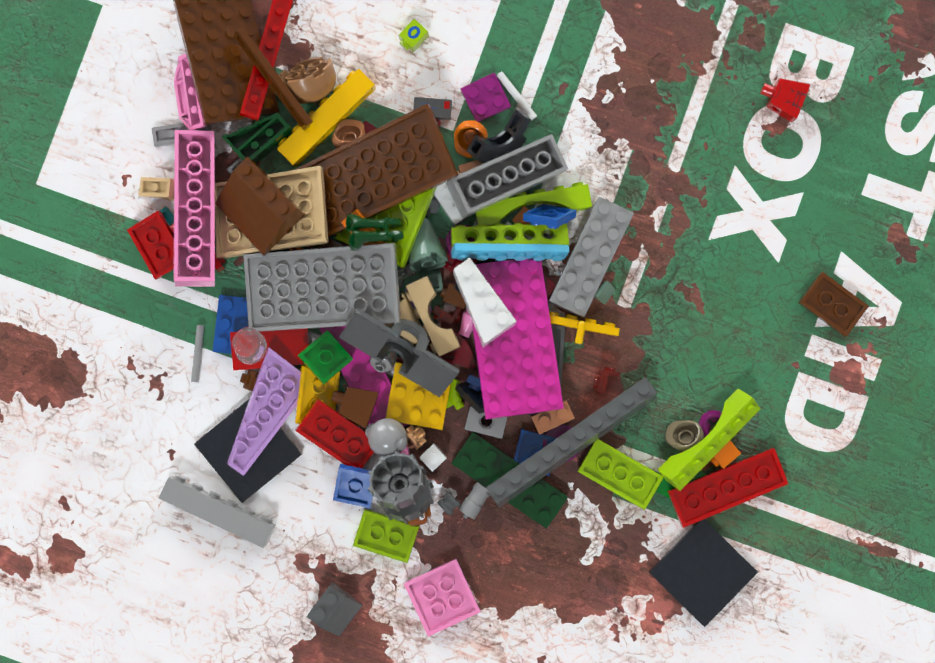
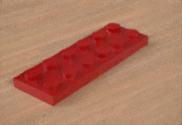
[667,448,789,528]

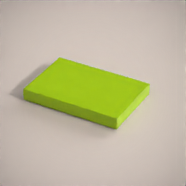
[353,508,419,563]

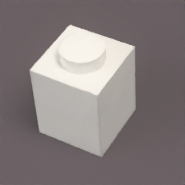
[419,443,447,472]

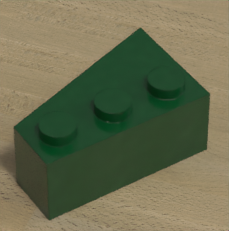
[222,113,292,164]

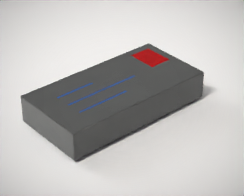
[413,97,452,120]

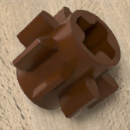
[240,369,259,391]

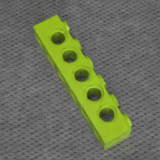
[451,223,569,248]

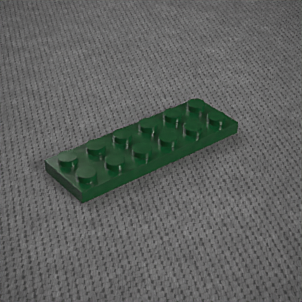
[451,432,568,529]

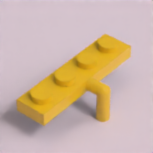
[549,311,620,344]

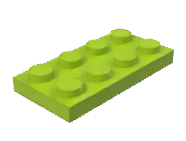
[577,439,663,510]

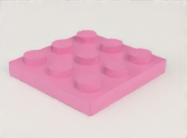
[404,558,481,637]

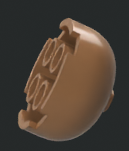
[279,57,336,104]

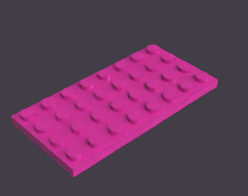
[471,259,564,420]

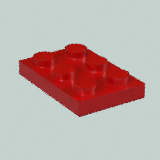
[127,211,174,280]

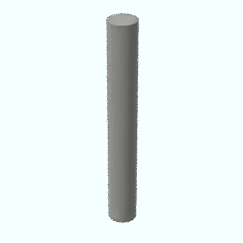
[191,325,204,383]

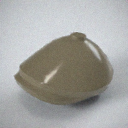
[665,420,704,451]

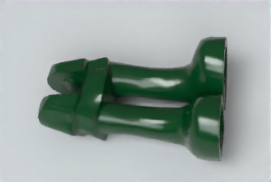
[346,214,404,251]

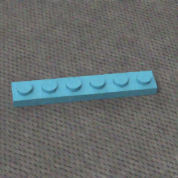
[451,243,569,261]

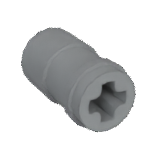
[459,482,490,520]

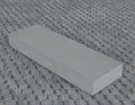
[151,123,211,148]

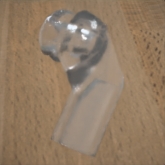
[397,264,416,288]

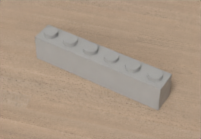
[159,475,276,548]

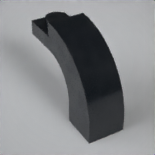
[467,109,531,163]

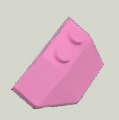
[174,53,207,130]

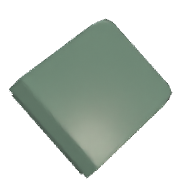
[421,268,444,292]
[594,281,615,304]

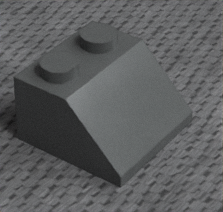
[306,582,363,636]

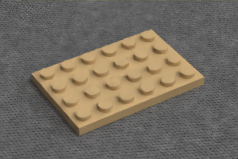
[215,166,328,259]

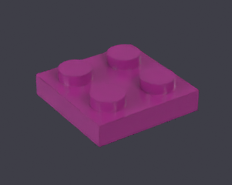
[460,72,511,123]

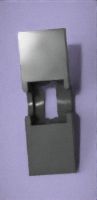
[339,309,459,397]

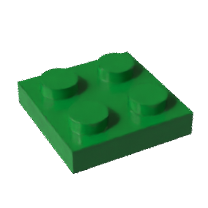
[298,330,353,385]

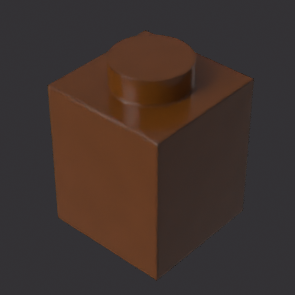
[441,283,466,310]

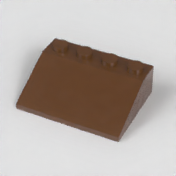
[215,157,305,256]

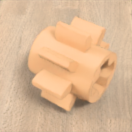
[406,425,426,450]

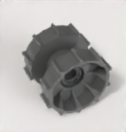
[368,451,434,524]

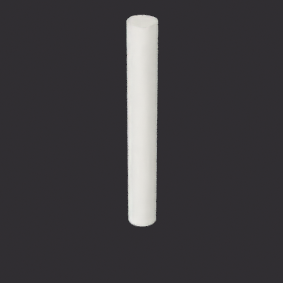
[497,71,537,121]

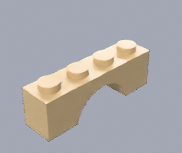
[405,276,461,356]

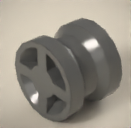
[437,492,461,516]

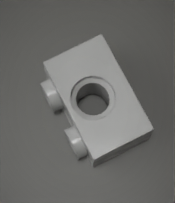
[465,406,507,439]

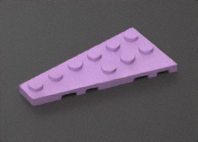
[227,347,301,476]

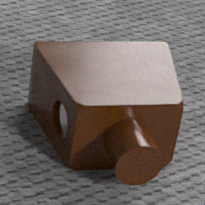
[331,387,380,428]

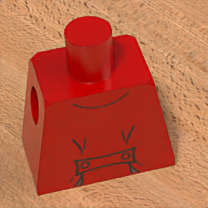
[760,78,810,122]

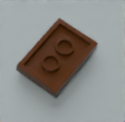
[798,272,869,337]

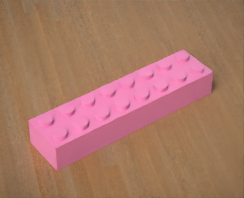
[174,130,215,287]

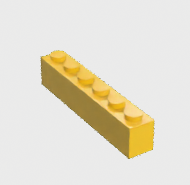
[277,69,376,168]

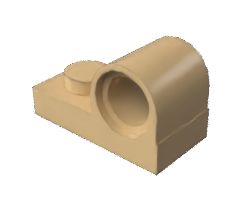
[139,177,174,201]

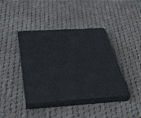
[194,398,302,503]
[649,519,758,627]

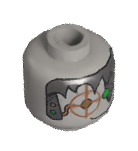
[370,351,397,372]

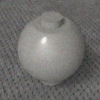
[365,418,407,457]

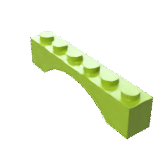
[476,182,592,226]
[658,389,760,491]

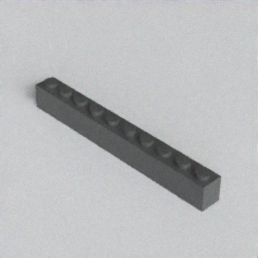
[486,377,657,508]

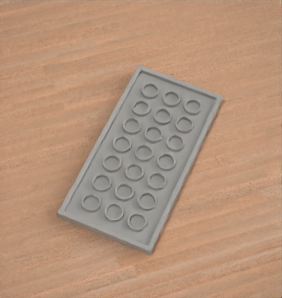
[243,243,401,332]

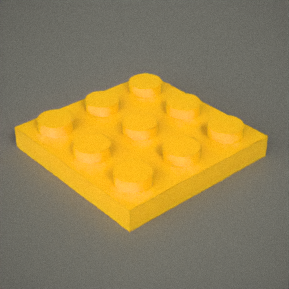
[386,363,451,430]

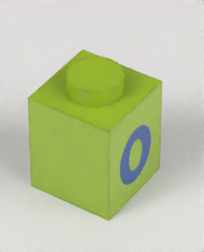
[399,19,429,53]

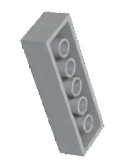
[446,134,568,219]
[548,196,634,318]

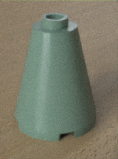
[409,218,448,272]

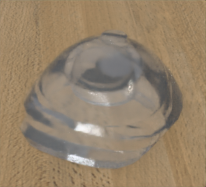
[232,327,267,364]

